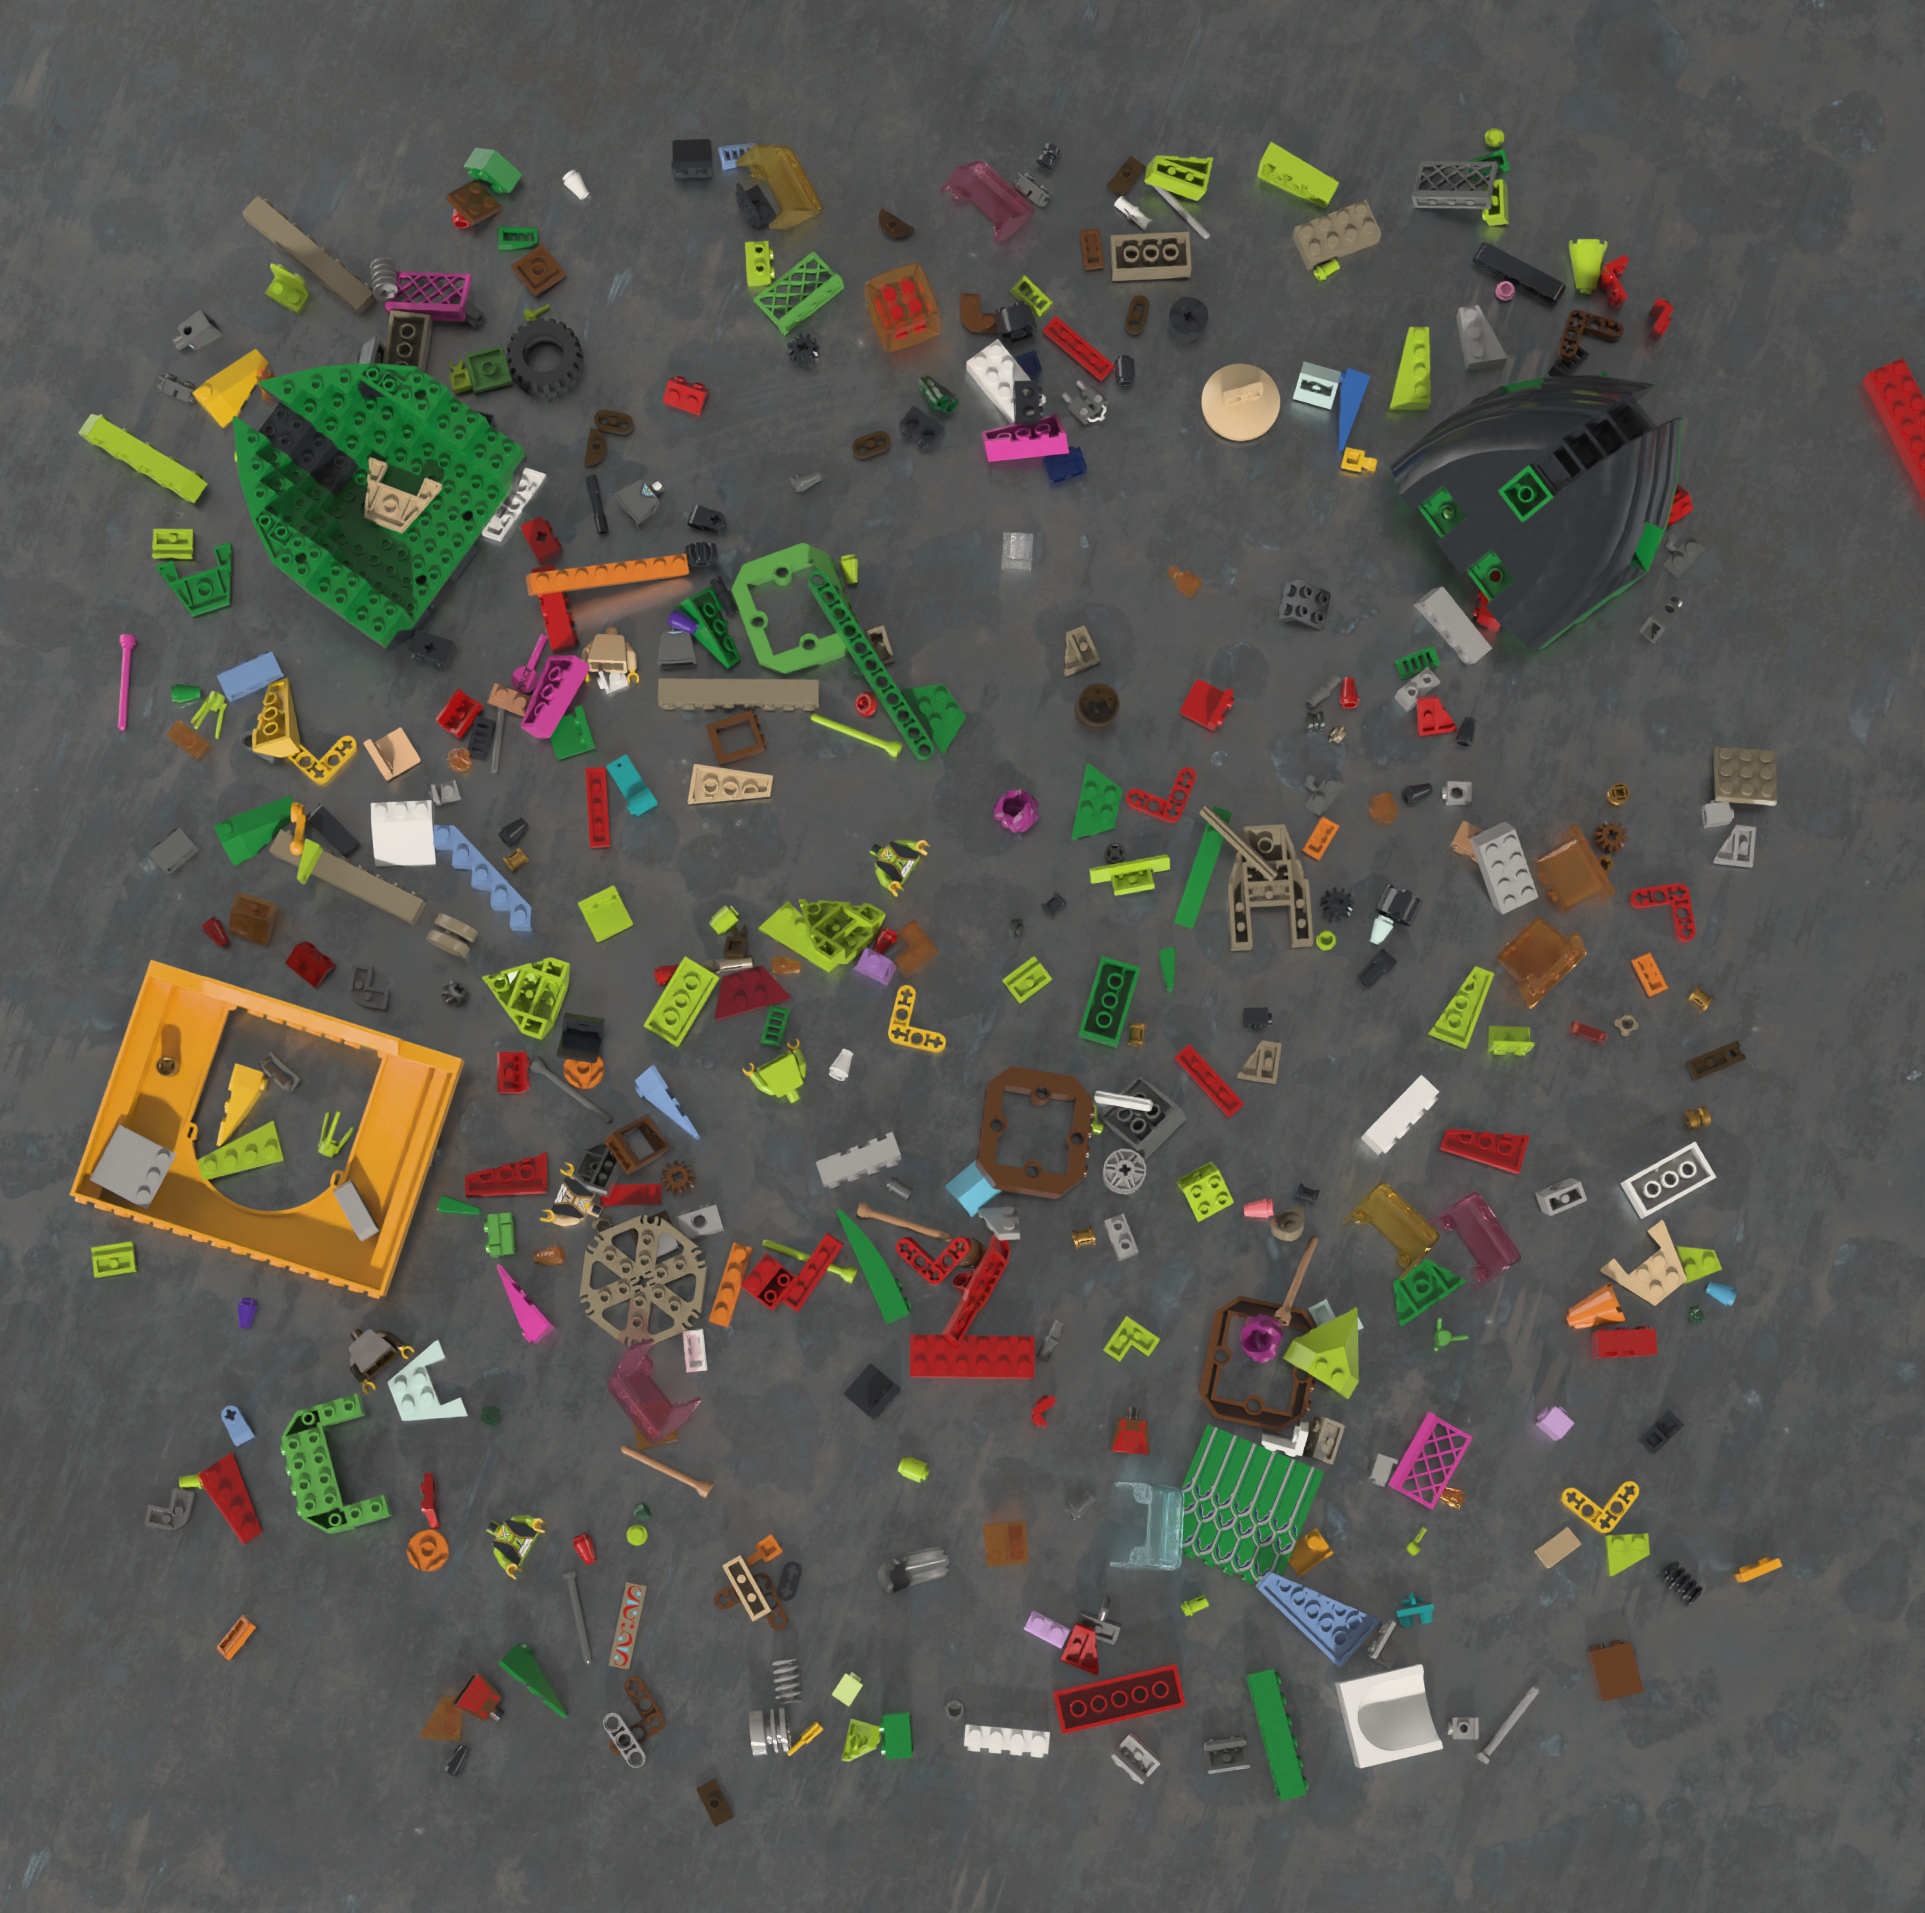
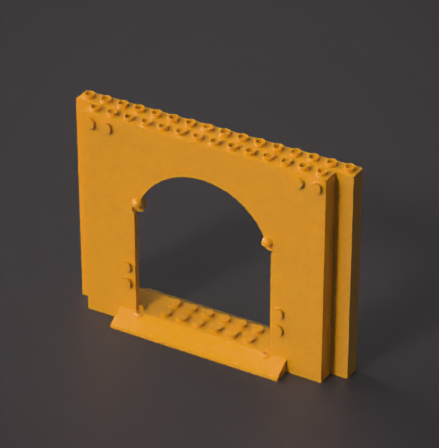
[70,960,465,1299]

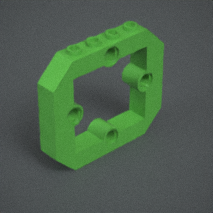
[731,543,859,678]

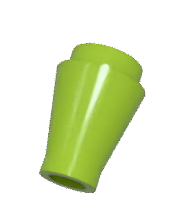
[839,554,858,585]

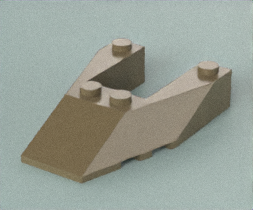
[1228,824,1314,951]

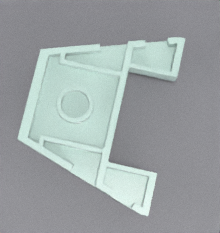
[387,1340,468,1421]

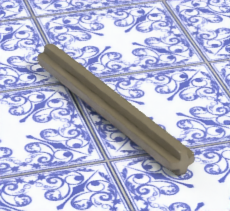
[1200,805,1278,881]

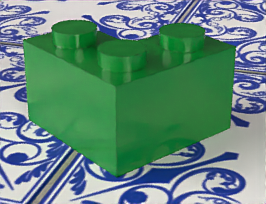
[463,148,522,193]

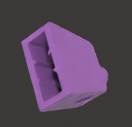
[853,948,896,986]

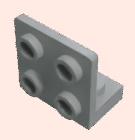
[1367,1620,1411,1670]

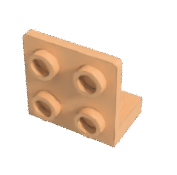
[363,728,421,781]

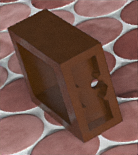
[706,710,767,767]
[604,1114,671,1175]

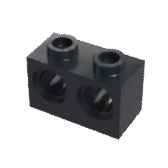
[1013,380,1043,425]
[899,405,945,452]

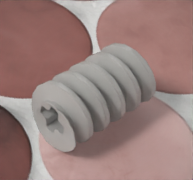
[370,257,398,302]
[772,1659,802,1704]

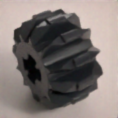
[787,333,820,367]
[684,541,718,568]
[1320,887,1354,922]

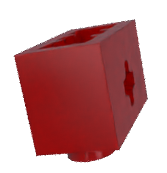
[520,516,562,565]

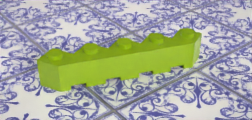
[78,414,207,503]

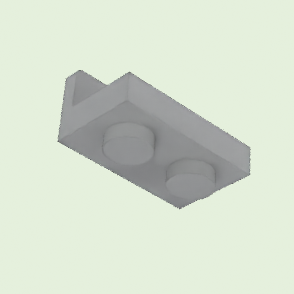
[1111,1732,1163,1785]

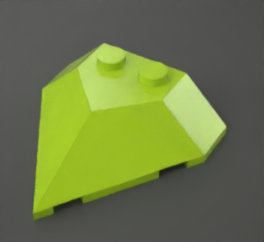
[799,899,886,964]
[482,957,570,1040]
[1282,1307,1359,1399]

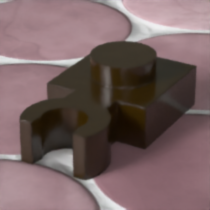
[723,925,748,959]

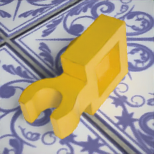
[1341,447,1377,472]

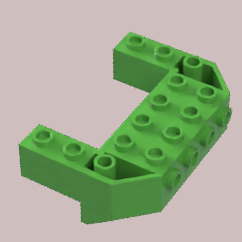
[280,1394,393,1534]

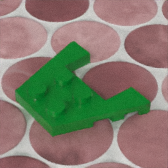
[156,542,232,617]

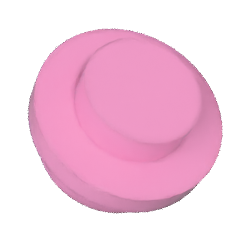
[1495,281,1515,301]

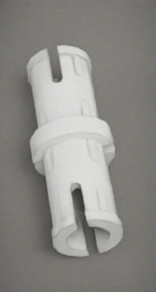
[1114,196,1152,230]

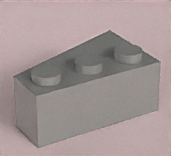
[1456,305,1508,371]

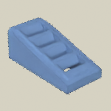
[718,143,761,171]

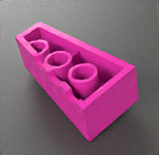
[981,414,1069,462]
[520,655,591,738]

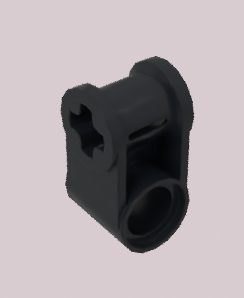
[687,505,727,534]

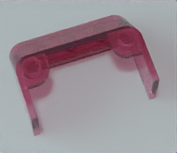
[939,161,1035,243]
[1428,1192,1521,1291]
[607,1338,701,1444]

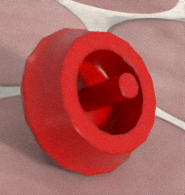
[855,691,877,716]

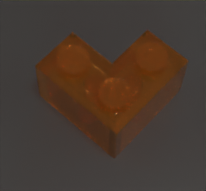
[894,919,939,979]

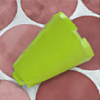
[1568,239,1608,294]

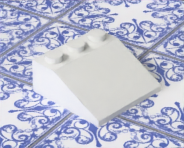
[371,800,436,867]

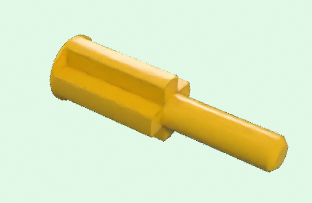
[787,1720,824,1756]

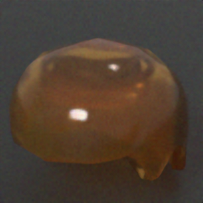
[954,1237,986,1268]

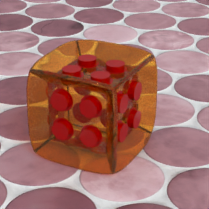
[864,263,942,352]

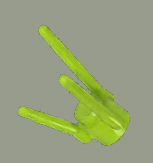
[191,691,227,739]
[317,1111,354,1158]

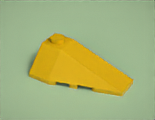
[193,349,269,428]
[252,678,300,758]
[216,1063,268,1148]

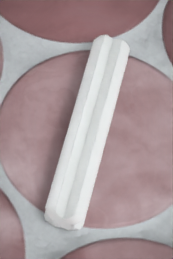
[1094,1090,1153,1111]

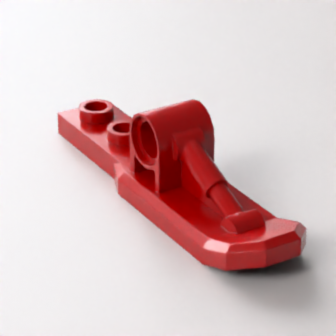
[942,1235,1011,1346]

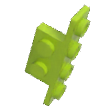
[1090,854,1170,896]

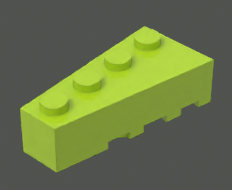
[1389,327,1431,410]

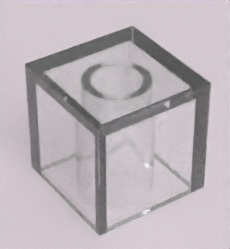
[1001,532,1033,571]

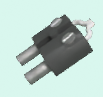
[1061,379,1109,425]

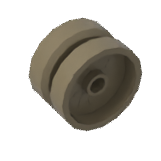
[426,913,478,958]

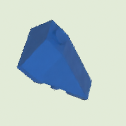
[1337,368,1370,451]

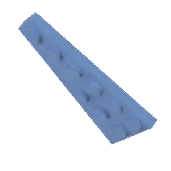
[1255,1571,1382,1668]

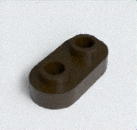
[1125,295,1150,335]
[594,410,634,435]
[852,431,890,459]

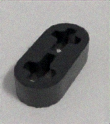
[777,1561,802,1601]

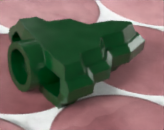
[918,376,959,414]

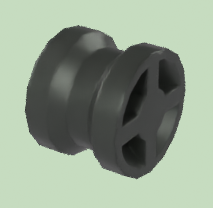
[1306,711,1325,732]
[1105,842,1125,865]

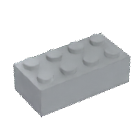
[1470,821,1538,915]

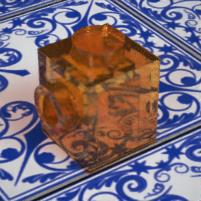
[1369,791,1399,824]

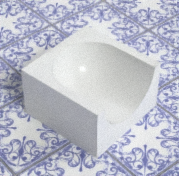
[1335,1664,1443,1768]

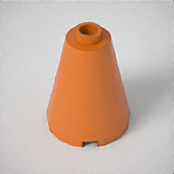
[1566,1282,1626,1329]

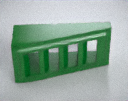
[1469,149,1510,180]
[497,226,539,250]
[1394,646,1440,680]
[1158,947,1176,992]
[760,1005,790,1049]
[436,1195,483,1215]

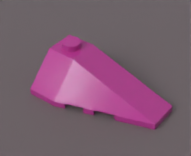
[497,1264,555,1343]

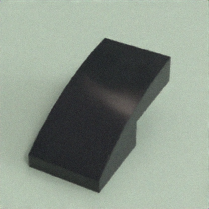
[1640,1410,1684,1454]

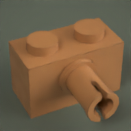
[1450,820,1484,863]

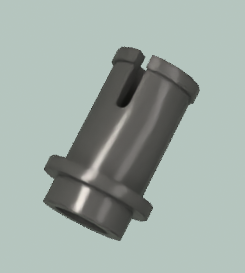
[886,1177,913,1200]

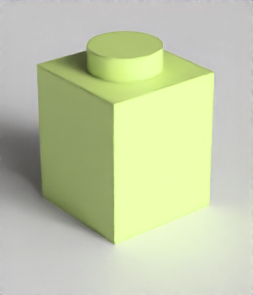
[832,1672,863,1706]

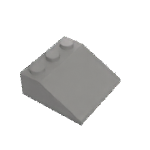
[89,1125,177,1209]

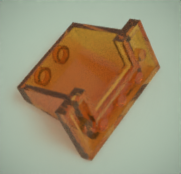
[1533,823,1616,914]
[1496,915,1587,1010]

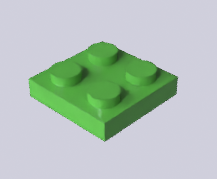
[464,345,513,394]

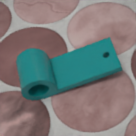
[606,754,658,817]

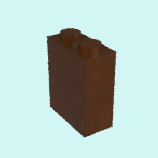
[1587,1639,1644,1702]

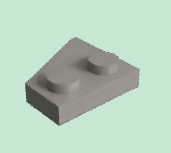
[1713,825,1756,868]
[978,1206,1020,1240]

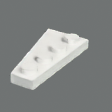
[482,468,546,542]

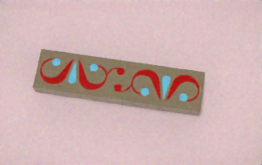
[609,1582,647,1670]

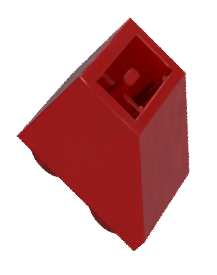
[741,1253,798,1311]

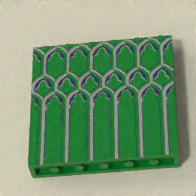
[1160,1424,1325,1584]

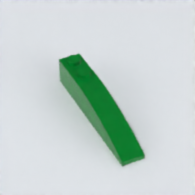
[1174,806,1232,929]
[836,1209,911,1324]

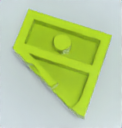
[1605,1533,1650,1576]

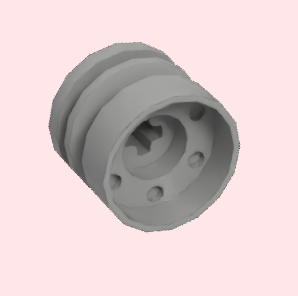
[1102,1149,1146,1195]
[749,1707,791,1756]

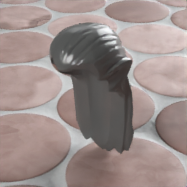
[878,1546,949,1594]

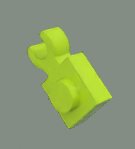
[448,358,473,394]

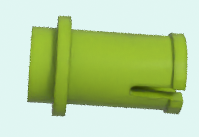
[1314,258,1340,281]
[179,1472,203,1489]
[1181,1594,1209,1617]

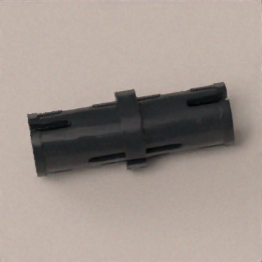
[710,576,739,617]

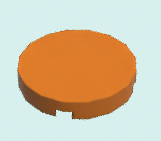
[564,1056,605,1089]
[407,1529,449,1571]

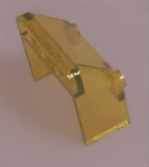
[735,144,823,229]
[1342,1182,1440,1279]

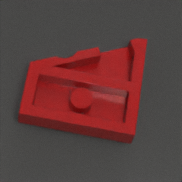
[1416,695,1457,736]
[421,1473,440,1529]
[1060,1622,1099,1676]

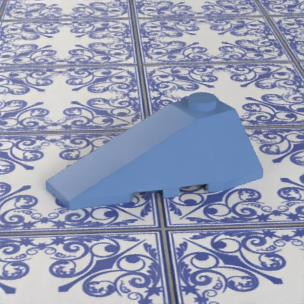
[635,1065,700,1140]

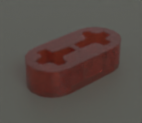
[1568,1021,1608,1045]

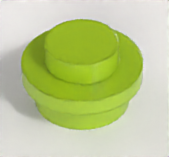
[1485,128,1504,148]
[1316,930,1336,950]
[627,1524,648,1546]

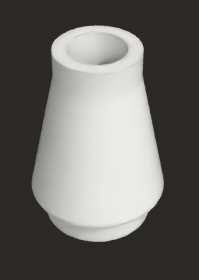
[562,169,589,200]
[829,1049,853,1081]

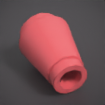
[1244,1198,1274,1218]

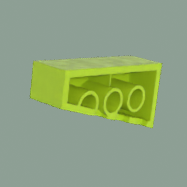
[1257,142,1339,210]

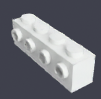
[964,1724,1050,1757]

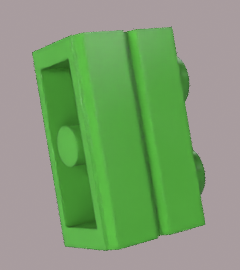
[484,1212,516,1257]

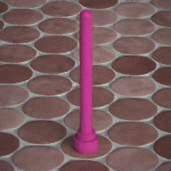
[118,634,136,730]

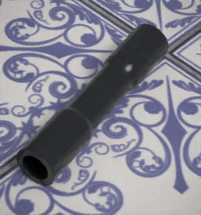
[585,475,609,535]

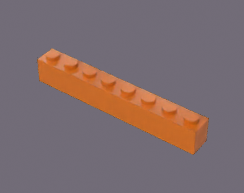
[526,554,689,596]

